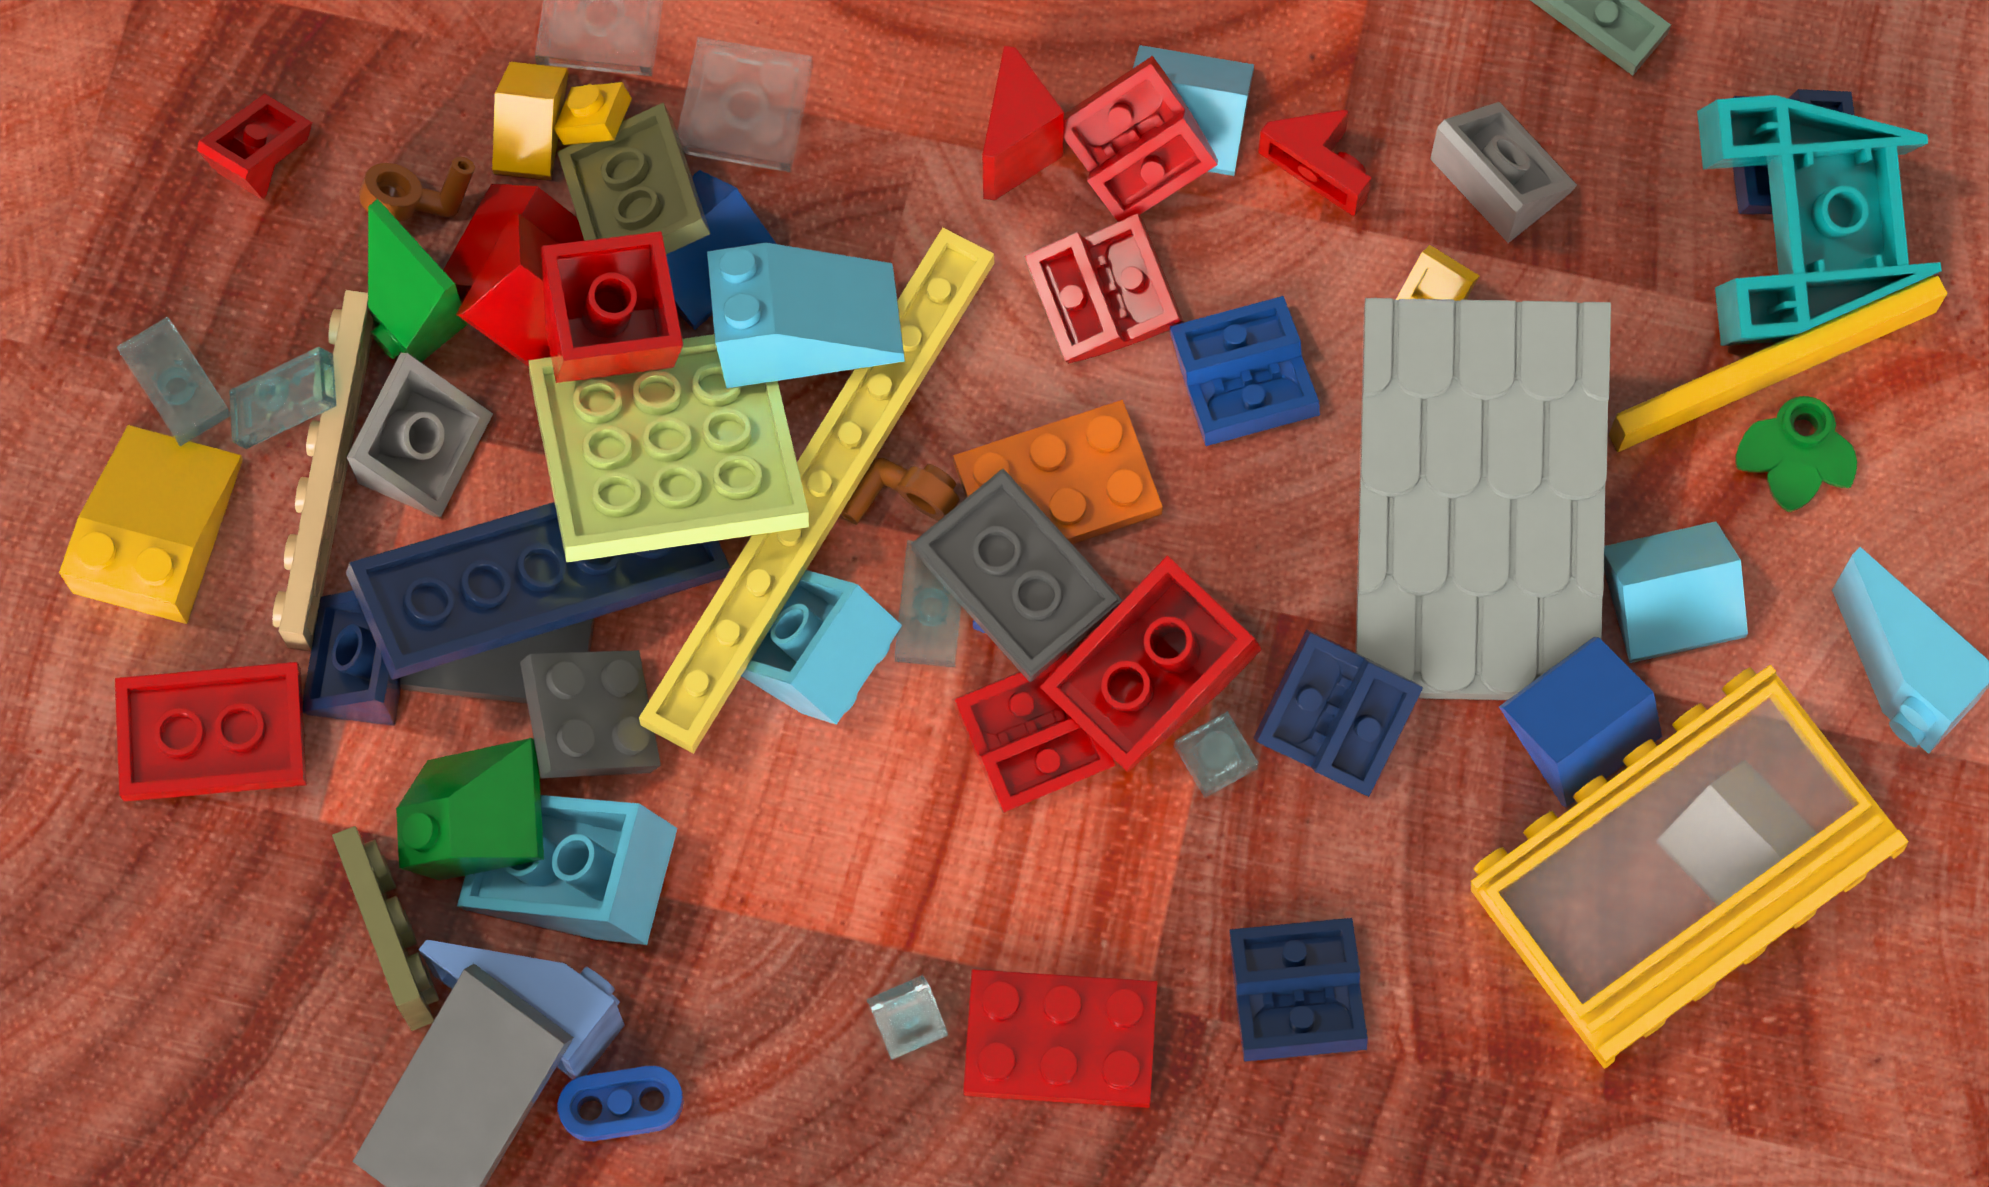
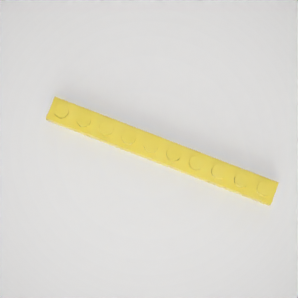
[639,227,994,754]

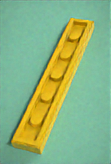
[1608,275,1948,452]

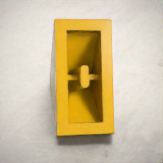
[492,62,569,180]

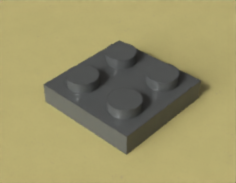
[520,650,661,778]

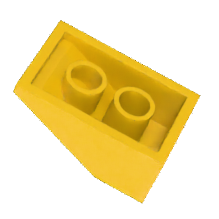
[59,425,243,624]

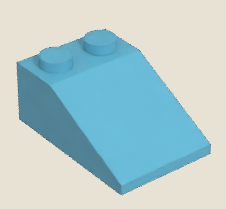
[707,243,905,388]
[1832,547,1989,754]
[457,795,677,945]

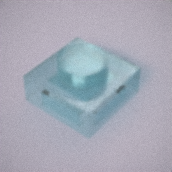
[1174,711,1259,798]
[866,975,948,1060]

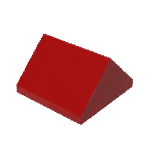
[982,46,1064,201]
[443,184,584,299]
[456,213,559,367]

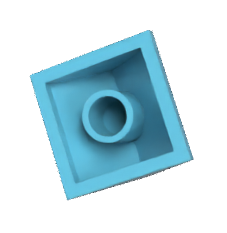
[1133,45,1254,176]
[1604,522,1748,663]

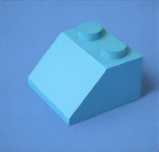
[741,570,902,725]

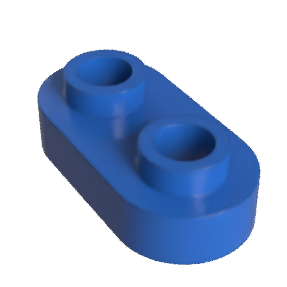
[558,1066,684,1141]

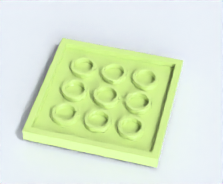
[528,334,809,562]

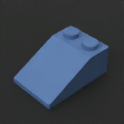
[419,940,625,1080]

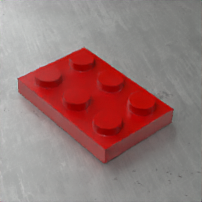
[115,662,307,802]
[963,969,1157,1108]

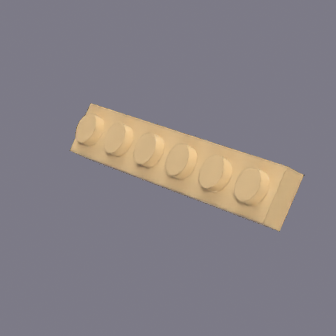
[273,290,375,651]

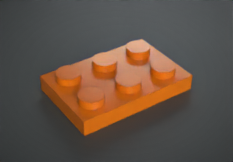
[953,400,1163,544]

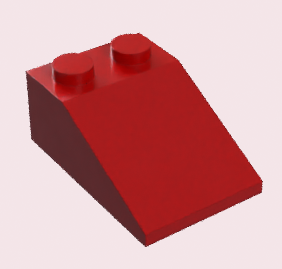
[1040,555,1262,772]

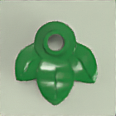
[1735,396,1857,512]

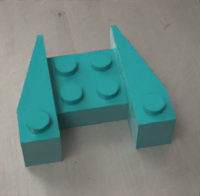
[1697,95,1942,346]

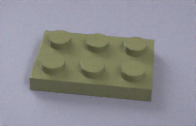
[557,103,711,254]
[332,826,439,1031]

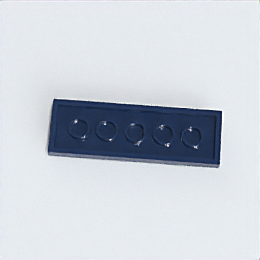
[346,502,730,680]

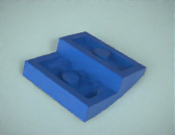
[1170,296,1320,446]

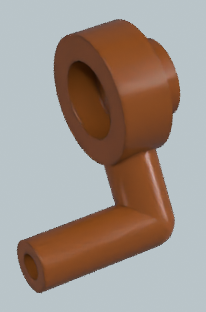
[359,157,475,222]
[840,458,960,525]

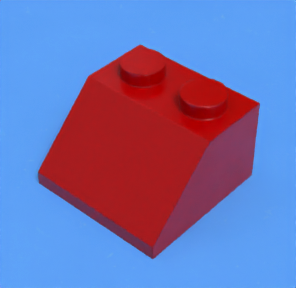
[541,231,683,383]

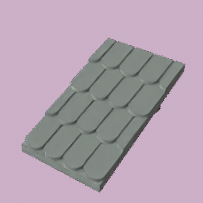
[1355,298,1611,700]

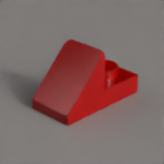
[197,93,313,199]
[1258,110,1372,217]

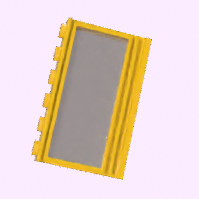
[1471,664,1909,1069]

